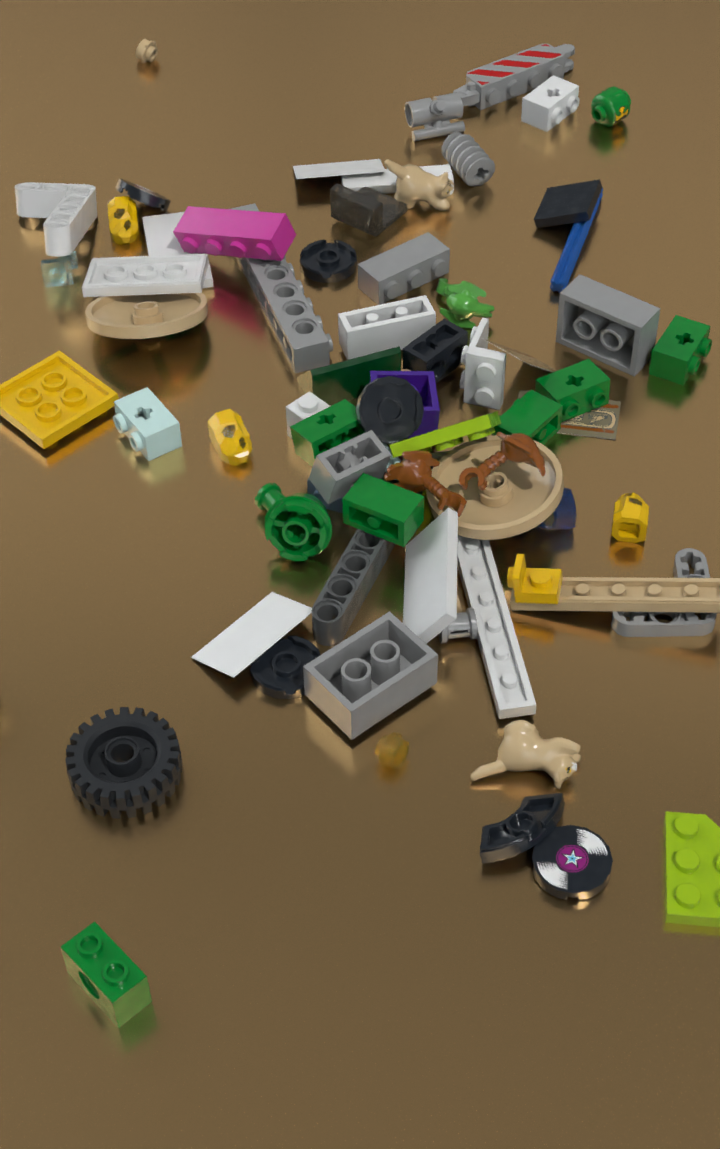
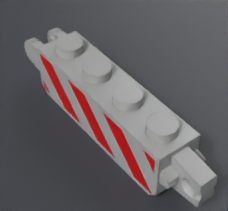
[453,43,575,110]

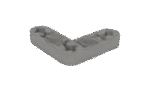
[611,548,717,637]

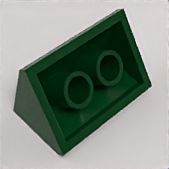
[297,346,401,406]

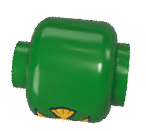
[591,86,631,127]

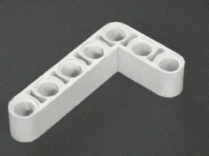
[15,182,97,257]

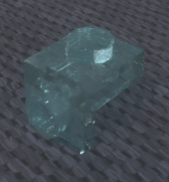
[41,251,78,287]

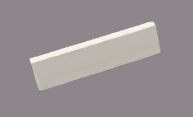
[341,164,454,197]

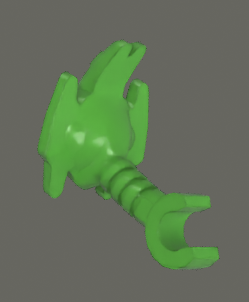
[436,278,495,329]

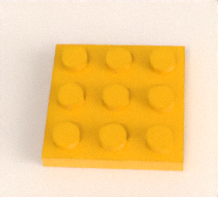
[0,350,119,449]

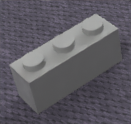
[358,232,450,305]

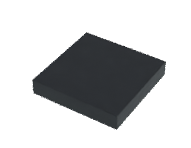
[534,179,603,228]

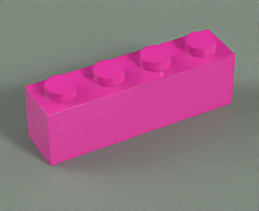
[173,206,296,261]

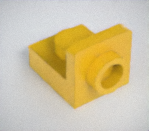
[507,554,563,604]

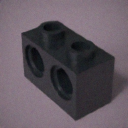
[403,318,468,383]

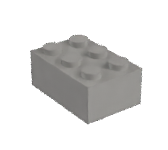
[556,274,661,377]
[303,611,438,740]

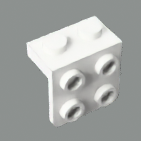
[460,317,507,410]

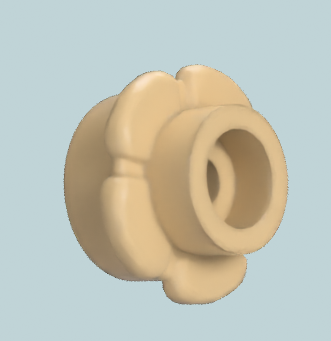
[135,39,158,64]

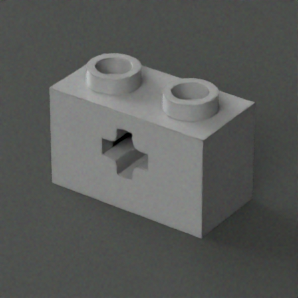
[309,430,391,504]

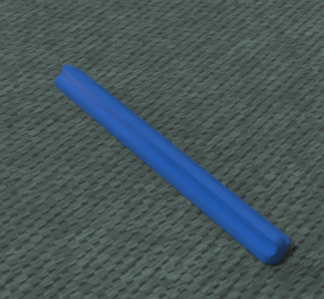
[550,188,603,293]

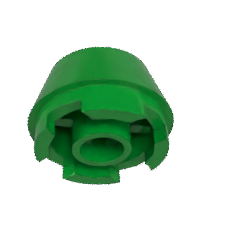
[264,493,332,561]

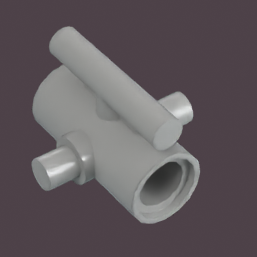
[405,92,465,142]

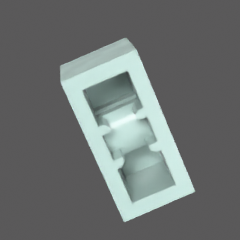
[113,387,182,461]

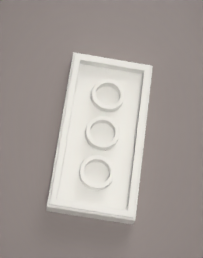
[142,212,214,288]
[82,254,209,297]
[403,508,458,644]

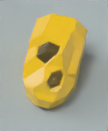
[108,196,139,245]
[208,409,252,466]
[611,492,649,543]

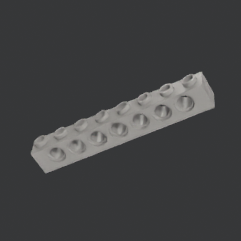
[231,203,333,373]

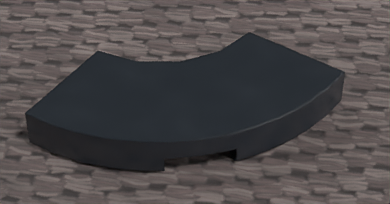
[480,793,565,864]

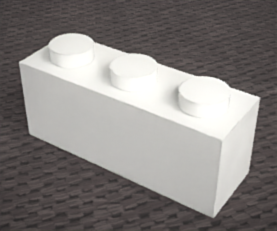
[338,295,436,360]

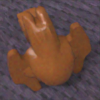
[459,432,546,490]
[384,451,467,517]

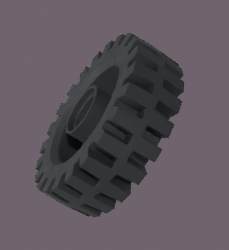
[65,707,182,819]

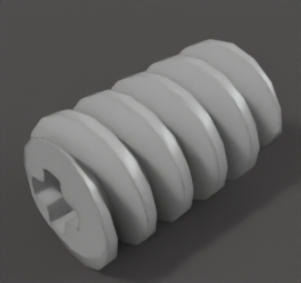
[441,132,495,187]

